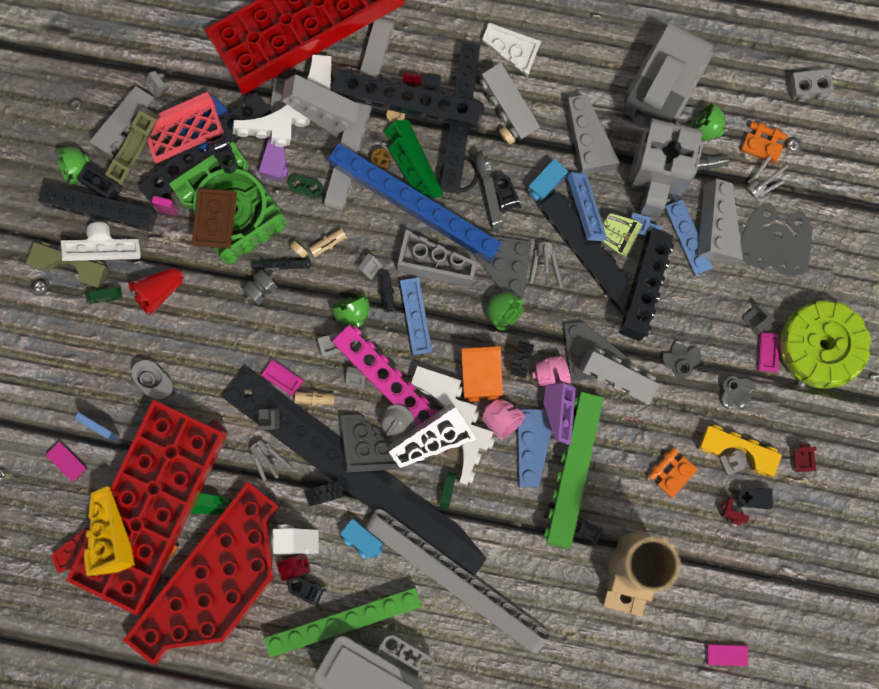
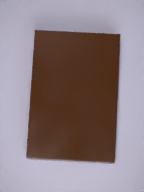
[191,188,237,249]

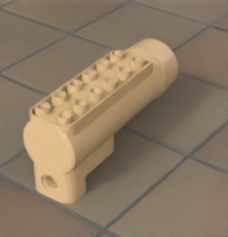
[603,531,680,617]

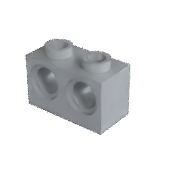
[789,69,834,102]
[317,332,360,359]

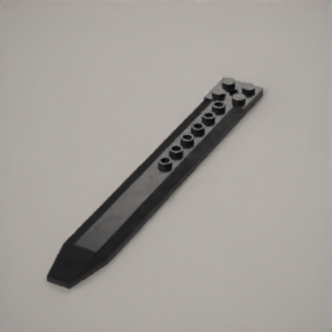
[222,367,486,575]

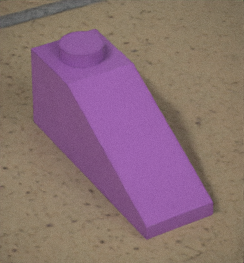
[259,137,289,183]
[544,383,576,445]

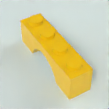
[698,425,782,478]

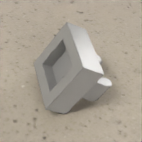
[144,71,169,98]
[356,253,382,280]
[346,364,366,388]
[719,450,746,476]

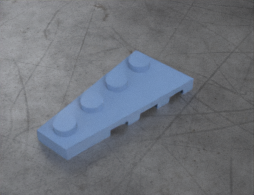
[518,409,552,488]

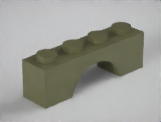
[105,107,161,185]
[26,242,109,290]

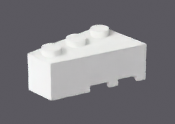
[273,525,319,555]

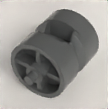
[241,269,278,305]

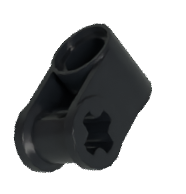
[207,134,238,174]
[494,175,521,214]
[734,488,773,509]
[288,577,327,607]

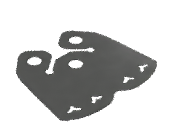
[741,203,812,275]

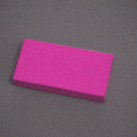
[152,196,179,217]
[758,332,780,373]
[261,360,304,397]
[45,441,88,482]
[707,645,748,666]

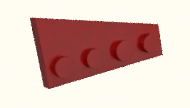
[51,525,90,574]

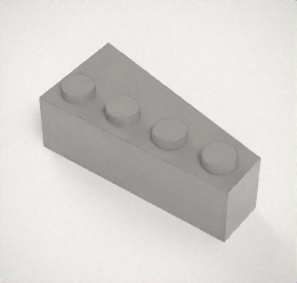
[282,74,359,136]

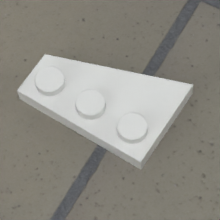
[482,23,541,77]

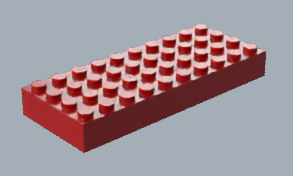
[204,0,405,95]
[66,400,228,615]

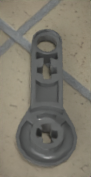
[474,150,503,230]

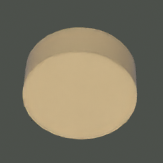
[386,110,405,124]
[499,127,516,145]
[290,240,308,258]

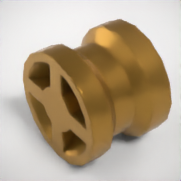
[371,148,390,170]

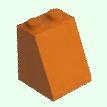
[461,346,503,403]

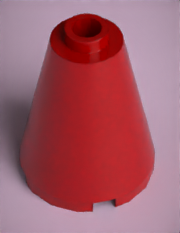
[128,267,184,316]

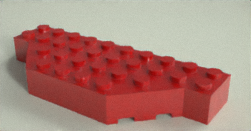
[123,482,281,666]

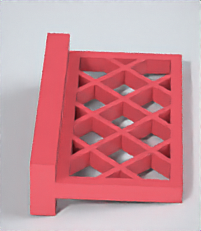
[148,92,224,163]

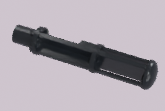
[252,257,311,271]

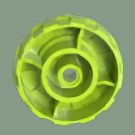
[779,300,871,389]

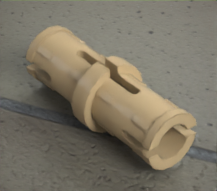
[309,228,347,257]
[295,391,334,406]

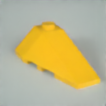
[84,486,134,576]

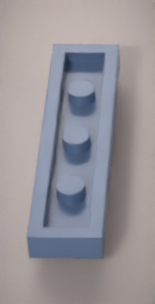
[567,172,607,241]
[664,199,713,276]
[400,277,432,356]

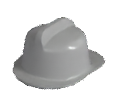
[131,360,173,399]
[380,404,414,439]

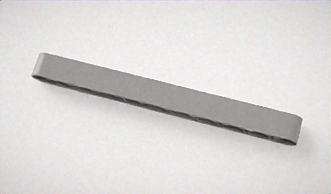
[324,17,394,211]
[366,509,550,653]

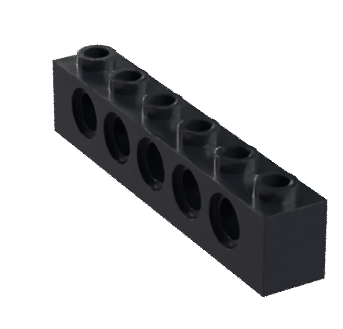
[38,183,157,233]
[618,228,674,342]

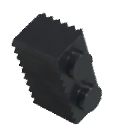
[77,164,123,200]

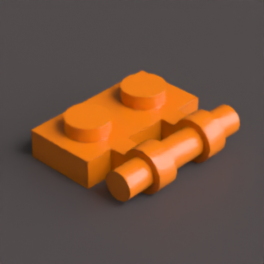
[740,121,787,164]
[648,447,698,498]

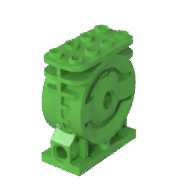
[169,141,287,265]

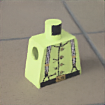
[601,213,643,257]

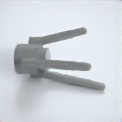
[746,156,788,198]
[529,242,563,288]
[250,440,292,481]

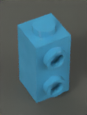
[528,159,568,203]
[340,519,384,559]

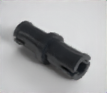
[378,272,396,312]

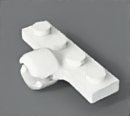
[60,221,140,261]

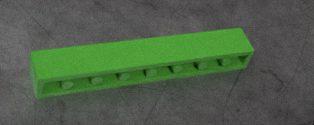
[543,392,604,551]
[264,588,422,658]

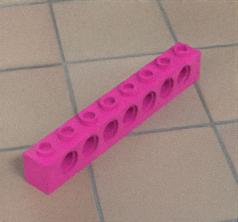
[331,325,443,452]

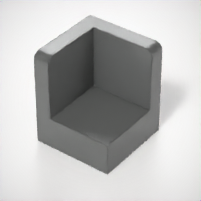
[743,303,775,335]
[256,409,280,430]

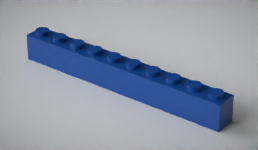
[328,143,501,263]

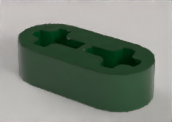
[288,175,324,199]
[85,287,122,304]
[439,471,457,509]

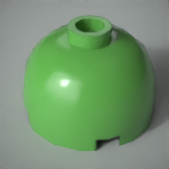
[690,103,726,141]
[56,146,90,185]
[487,292,525,330]
[331,294,370,327]

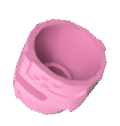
[532,355,571,386]
[482,399,525,440]

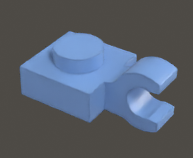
[631,212,662,236]

